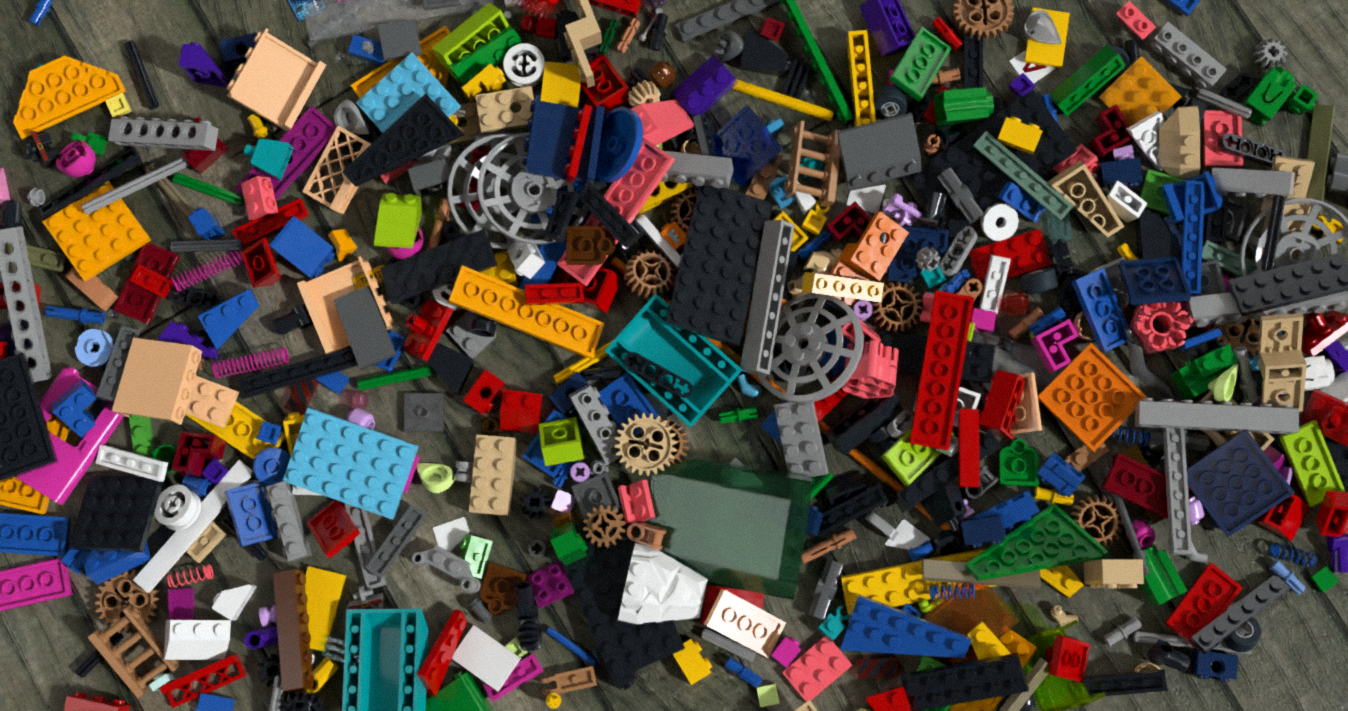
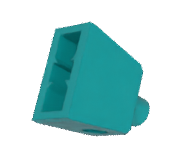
[244,139,294,181]

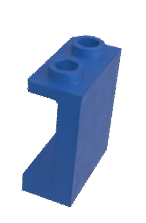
[1161,171,1223,225]

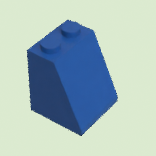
[269,216,336,279]

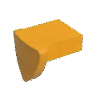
[328,229,358,262]

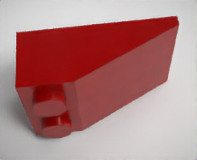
[581,54,630,116]
[554,267,622,313]
[702,585,764,625]

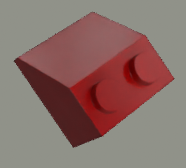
[241,238,282,288]
[500,389,543,434]

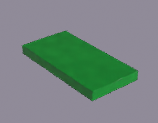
[889,26,951,101]

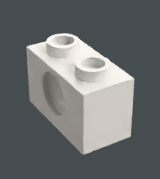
[507,234,545,279]

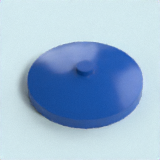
[595,107,643,183]

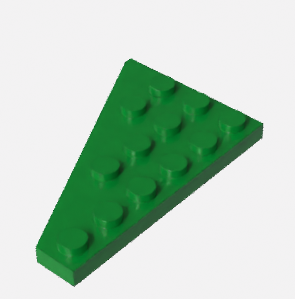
[965,503,1108,581]

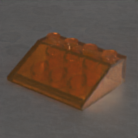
[923,583,1020,665]

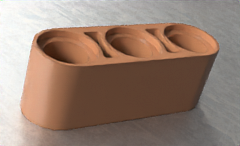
[65,266,119,311]

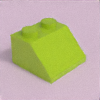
[539,417,584,466]

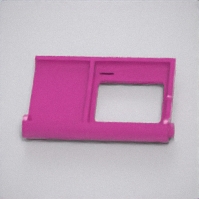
[16,366,124,505]

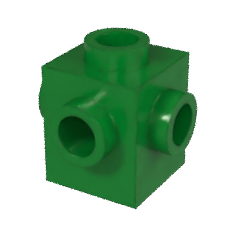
[1285,84,1319,116]

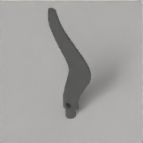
[1124,327,1174,399]

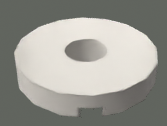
[981,203,1019,241]

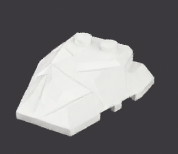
[618,543,708,625]

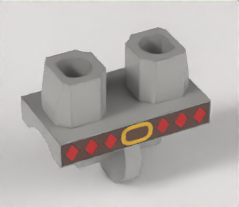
[347,586,384,609]

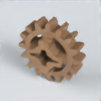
[583,505,626,548]

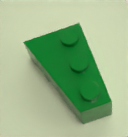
[550,521,588,566]

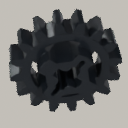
[280,690,325,711]

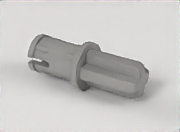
[1103,617,1142,647]

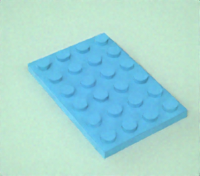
[283,407,419,520]

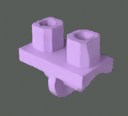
[883,194,922,226]

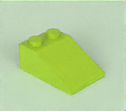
[374,193,422,248]

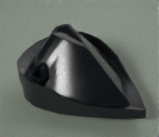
[933,529,973,557]

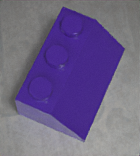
[859,0,915,56]
[178,42,230,88]
[672,54,738,117]

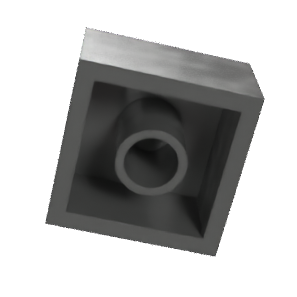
[408,158,456,199]

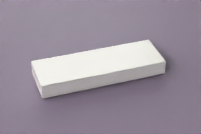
[978,255,1011,315]

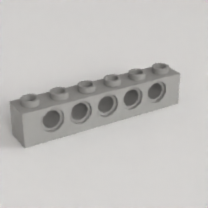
[108,116,219,151]

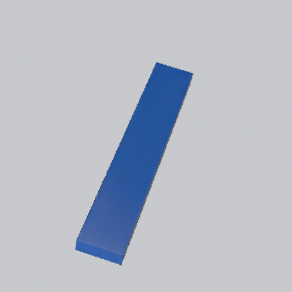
[1181,180,1205,296]

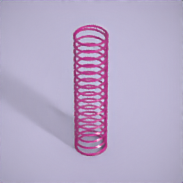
[171,250,244,292]
[212,346,289,379]

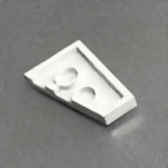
[1126,111,1164,171]

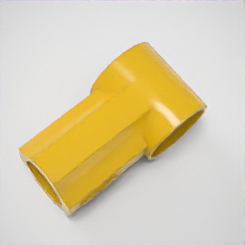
[306,656,339,693]

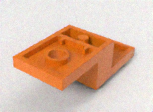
[828,211,909,309]

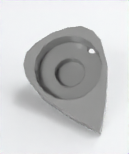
[1023,10,1062,44]
[334,100,369,134]

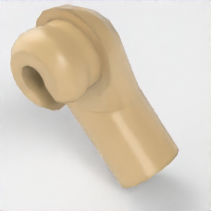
[1051,605,1078,625]

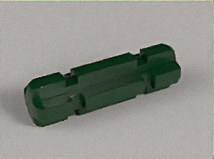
[598,18,619,55]

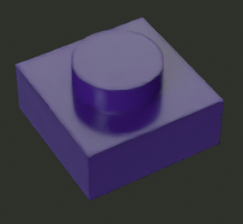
[1008,73,1036,99]
[201,459,229,485]

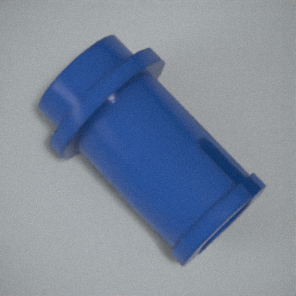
[907,540,934,562]

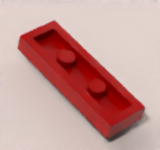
[524,283,584,306]

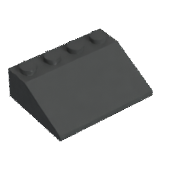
[837,113,922,190]

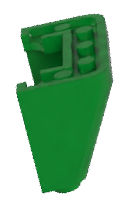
[426,671,494,711]

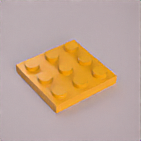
[1099,56,1182,126]

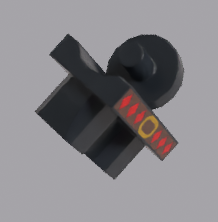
[23,131,59,169]

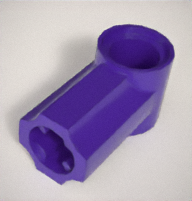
[1327,534,1348,572]
[244,626,278,649]

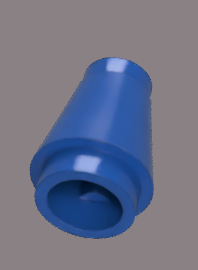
[182,476,214,497]

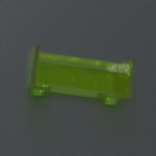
[1023,620,1106,711]

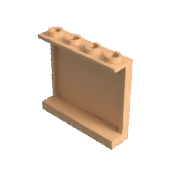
[226,28,326,131]
[297,256,394,354]
[112,338,202,425]

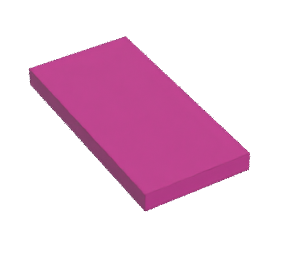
[0,557,73,611]

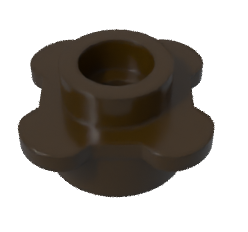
[481,417,500,436]

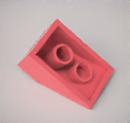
[631,100,695,146]

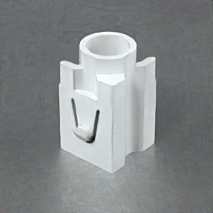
[1281,355,1335,395]

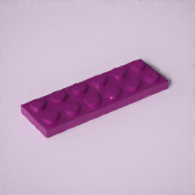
[235,106,337,200]

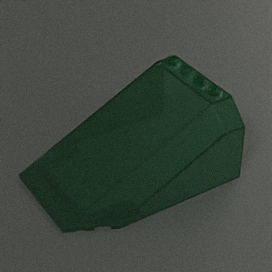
[642,458,812,600]

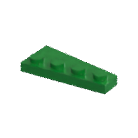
[447,26,522,86]

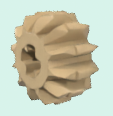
[628,80,661,108]

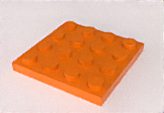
[1038,343,1147,452]

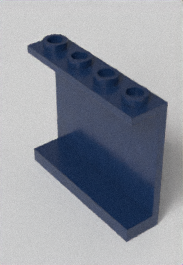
[522,94,605,184]

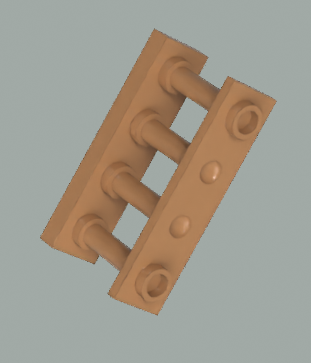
[784,120,840,207]
[87,604,180,698]

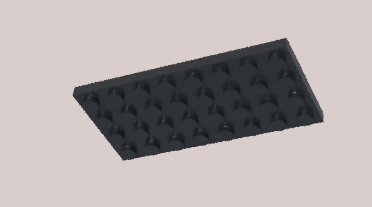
[907,90,1078,239]
[664,185,772,346]
[561,505,685,682]

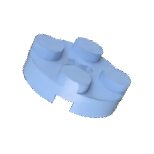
[75,329,115,367]

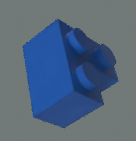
[51,378,97,437]

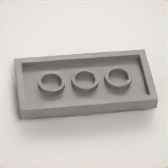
[774,402,829,480]

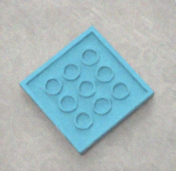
[356,52,461,133]

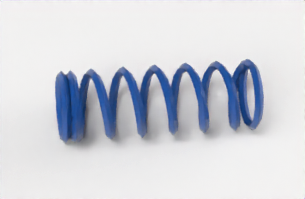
[1112,425,1149,447]
[1269,542,1317,568]
[930,584,975,600]

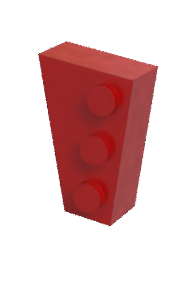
[864,685,911,711]

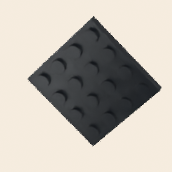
[69,475,163,552]

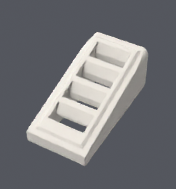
[787,177,816,215]

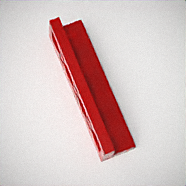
[160,654,247,708]

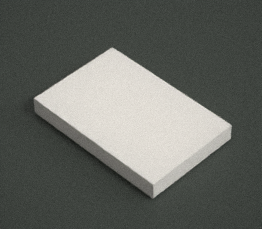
[452,625,521,692]

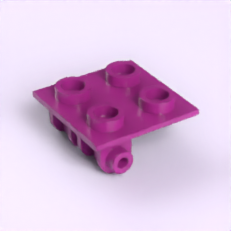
[526,561,575,609]

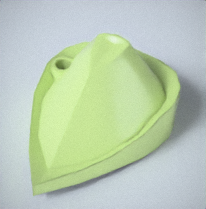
[1208,363,1239,402]
[417,463,454,493]

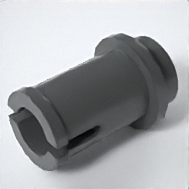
[469,598,493,624]

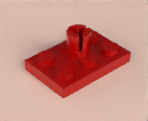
[402,300,454,361]
[1301,310,1348,357]
[1299,389,1348,446]
[306,499,361,559]
[1045,635,1090,682]

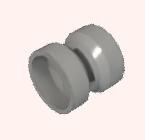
[454,461,474,483]

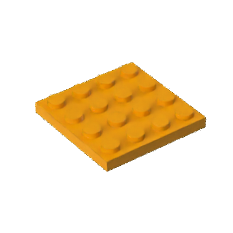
[42,181,151,282]

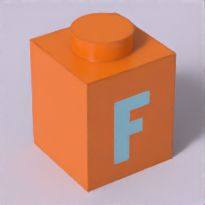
[660,221,686,252]

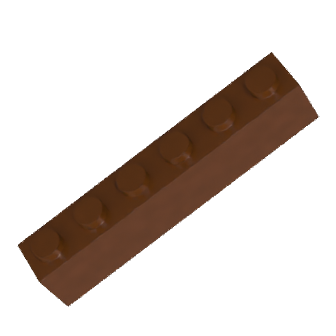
[273,569,314,692]

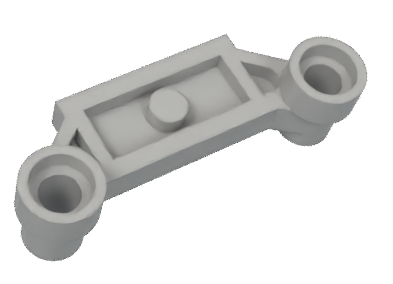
[412,545,481,593]

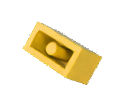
[997,116,1042,155]
[673,638,712,685]

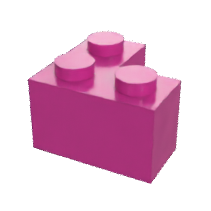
[1031,319,1079,373]

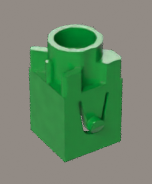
[1241,67,1297,127]
[933,87,994,126]
[1170,348,1234,400]
[1132,544,1187,605]

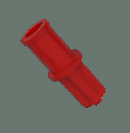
[932,17,963,51]

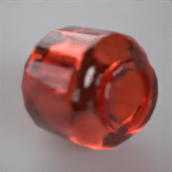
[1001,291,1029,317]

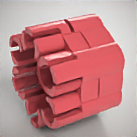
[1129,302,1193,354]
[842,340,899,399]

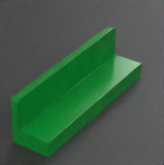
[1050,45,1126,116]

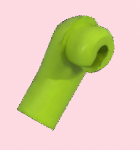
[918,597,946,613]

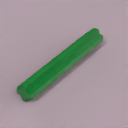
[172,173,244,206]
[357,365,433,391]

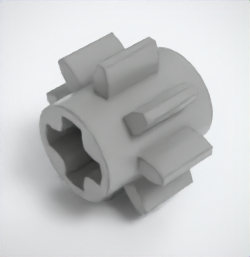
[915,247,941,271]

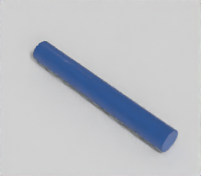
[545,626,597,666]

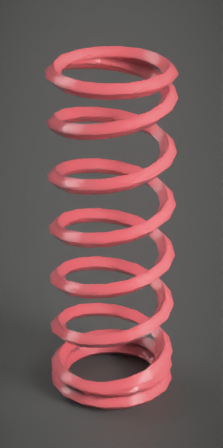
[167,564,214,589]

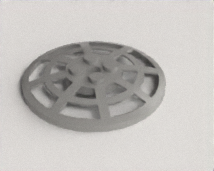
[477,133,589,244]
[447,134,558,249]
[1240,198,1348,276]
[758,293,864,404]

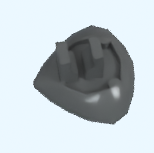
[711,30,744,62]

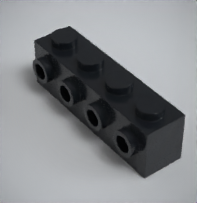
[826,392,903,456]

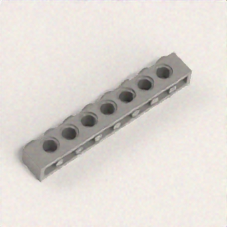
[0,226,52,382]

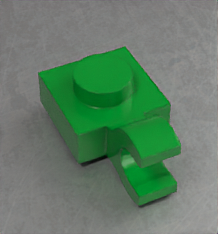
[71,132,108,157]

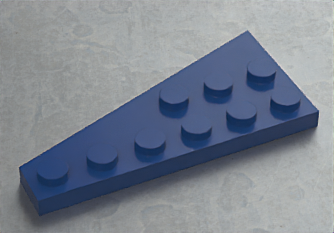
[840,595,972,658]

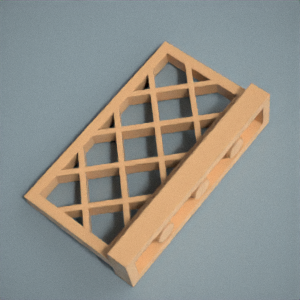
[302,126,371,214]

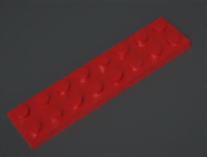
[909,290,974,450]

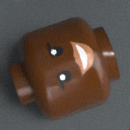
[648,61,677,89]

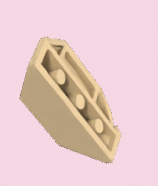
[1159,106,1200,180]

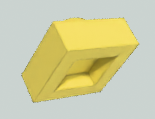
[105,93,132,119]

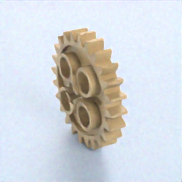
[614,413,678,476]

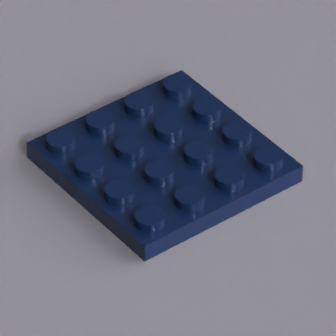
[1187,430,1295,537]

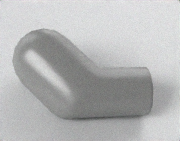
[1185,541,1208,563]

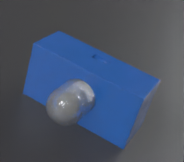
[348,35,388,66]

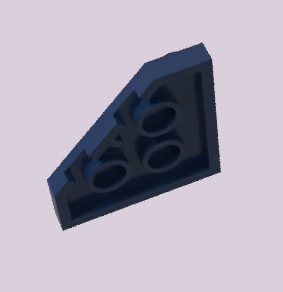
[887,226,949,284]

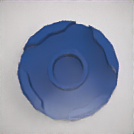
[253,447,291,486]

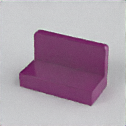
[168,588,195,620]

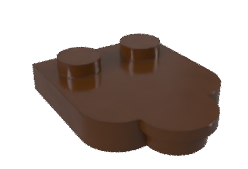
[567,226,616,265]
[480,562,527,615]

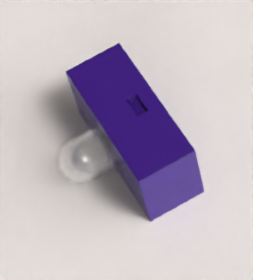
[1319,338,1348,374]

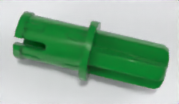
[719,406,758,424]

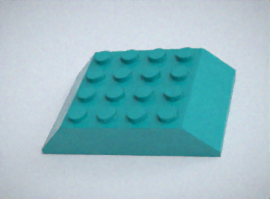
[604,294,742,428]
[342,608,428,711]

